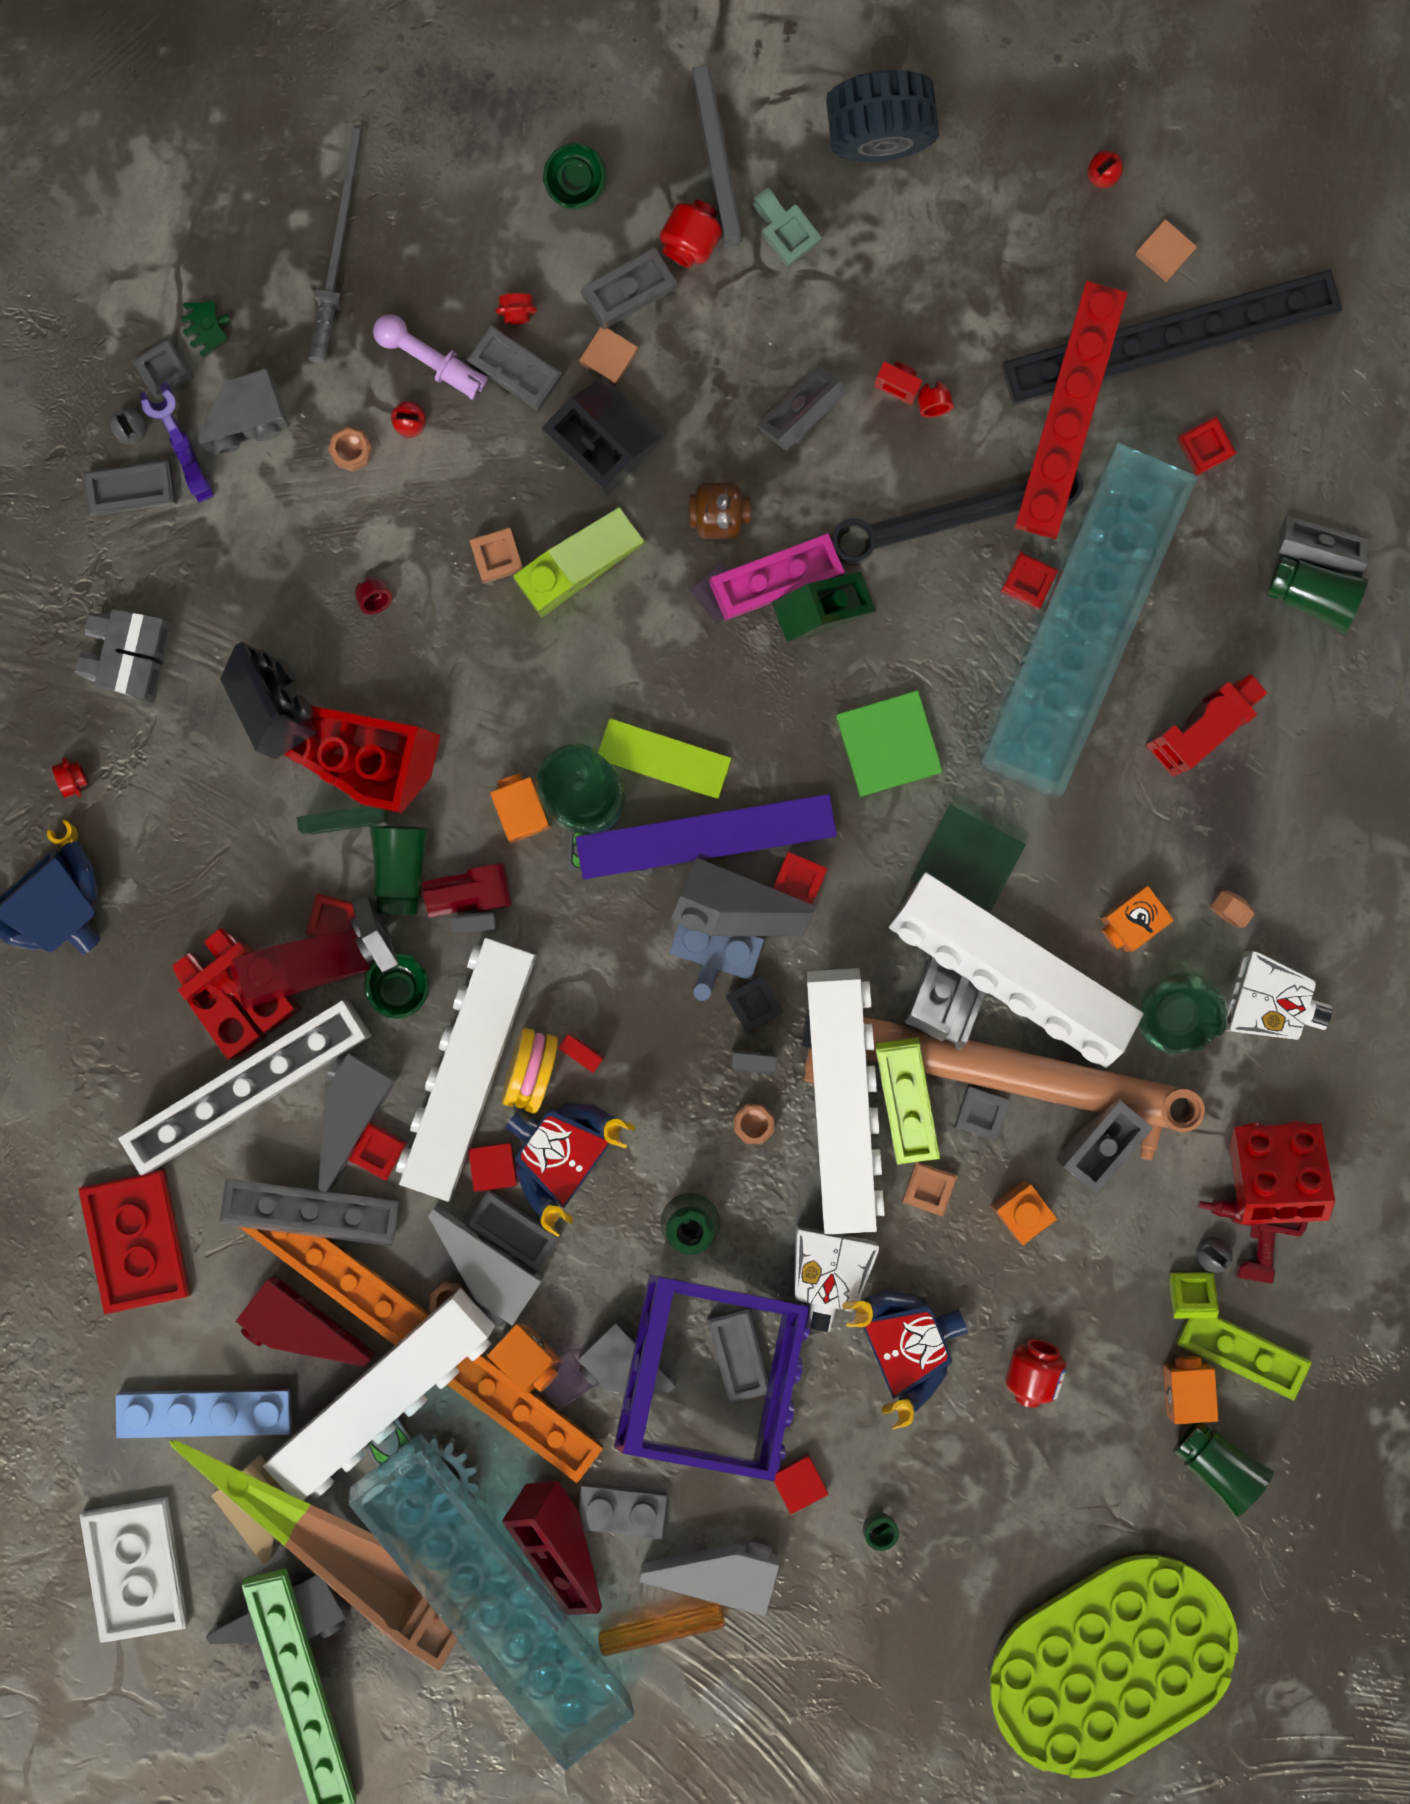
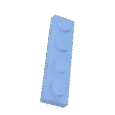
[116,1388,292,1438]

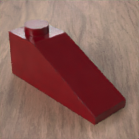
[230,929,369,1009]
[235,1274,376,1367]
[502,1481,602,1615]

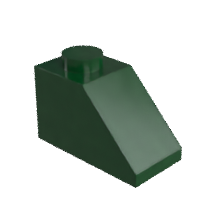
[772,572,876,642]

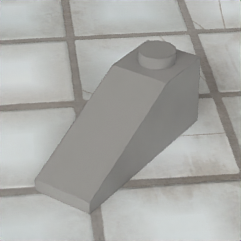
[428,1205,544,1325]
[639,1542,779,1617]

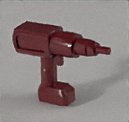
[1198,1199,1308,1284]

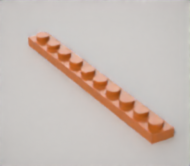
[239,1227,604,1483]

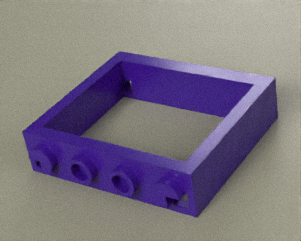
[614,1274,810,1481]

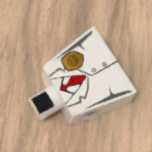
[1221,951,1333,1040]
[793,1225,879,1332]

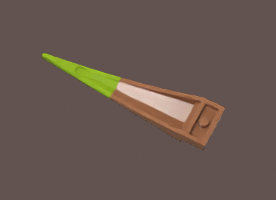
[169,1440,485,1671]

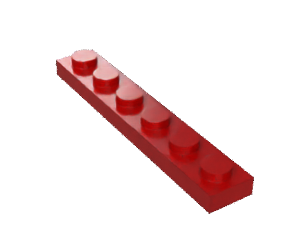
[1014,281,1128,540]

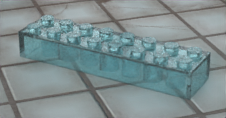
[976,443,1198,800]
[349,1434,635,1770]

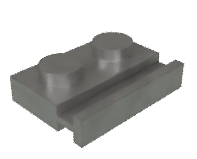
[904,955,985,1050]

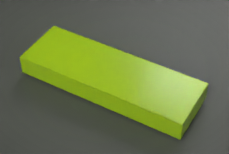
[596,718,732,800]
[876,1037,940,1165]
[1174,1316,1312,1401]

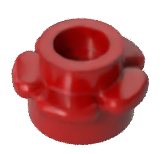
[495,293,538,324]
[51,757,88,798]

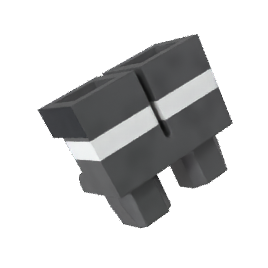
[75,609,172,703]

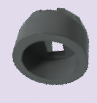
[110,408,147,444]
[1196,1237,1233,1273]

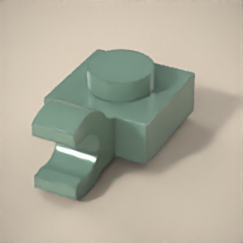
[753,187,822,268]

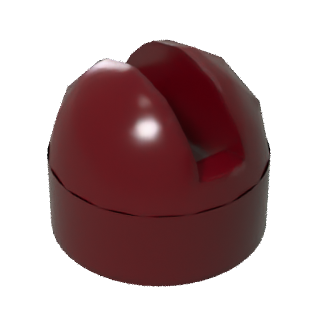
[354,576,392,615]

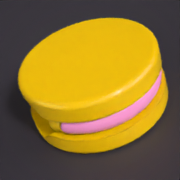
[501,1028,558,1113]

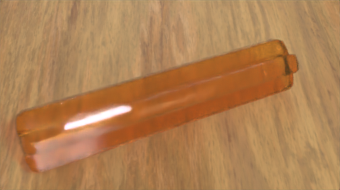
[598,1603,725,1657]

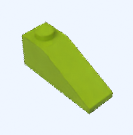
[513,507,645,618]

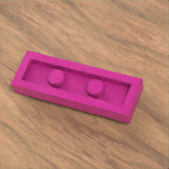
[709,534,845,621]

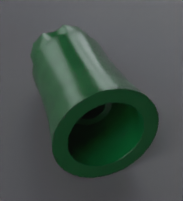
[1267,556,1369,635]
[369,826,430,915]
[660,1193,720,1255]
[1173,1422,1274,1517]

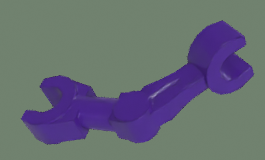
[140,382,214,503]

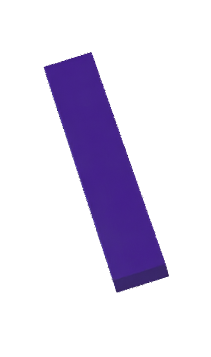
[575,794,837,880]

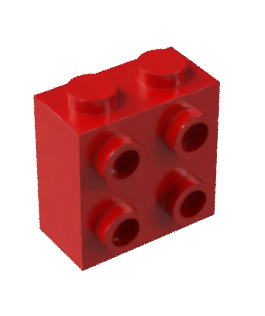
[1229,1121,1336,1224]

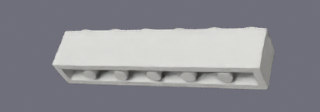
[889,872,1144,1068]
[396,938,537,1201]
[807,968,884,1235]
[118,999,372,1176]
[263,1287,495,1501]

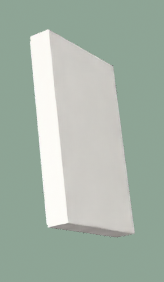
[79,1497,189,1643]

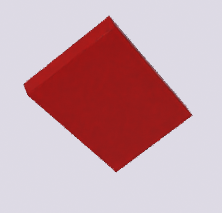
[78,1169,192,1315]

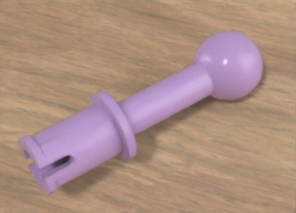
[373,314,488,401]

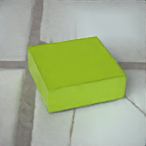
[1169,1272,1219,1319]

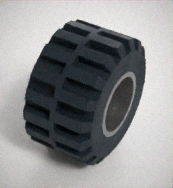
[826,70,939,162]

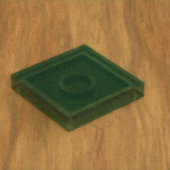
[909,804,1026,914]

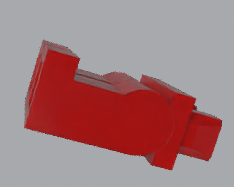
[1145,674,1268,777]
[172,928,302,1060]

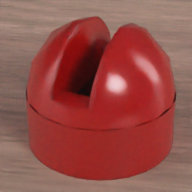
[1087,150,1123,188]
[918,381,954,418]
[391,401,426,438]

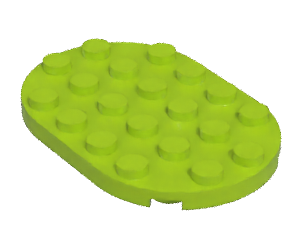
[989,1554,1238,1778]

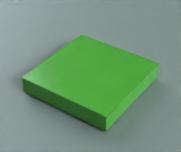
[835,690,943,798]

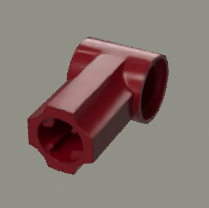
[422,863,512,918]

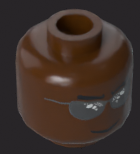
[689,482,750,539]

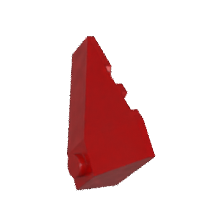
[283,706,441,813]

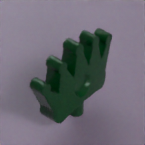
[181,301,231,358]

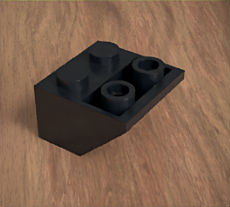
[541,376,665,498]
[220,642,317,759]

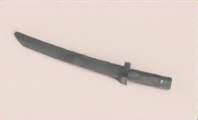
[308,125,362,363]

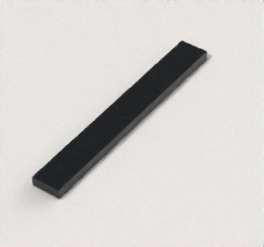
[1001,269,1343,406]

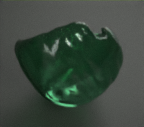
[535,744,626,834]
[1139,972,1229,1054]

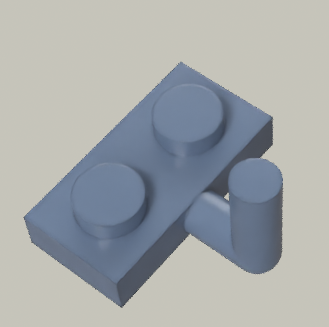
[669,923,764,1001]

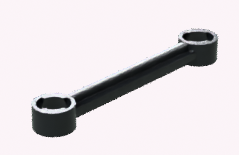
[832,470,1083,565]

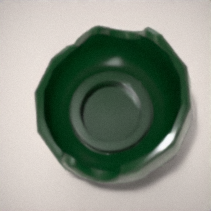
[543,142,608,210]
[363,952,429,1019]

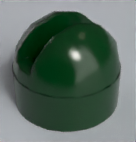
[862,1512,899,1551]

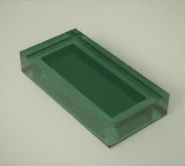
[296,806,390,836]

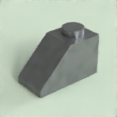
[1056,1099,1153,1194]
[578,1317,676,1393]

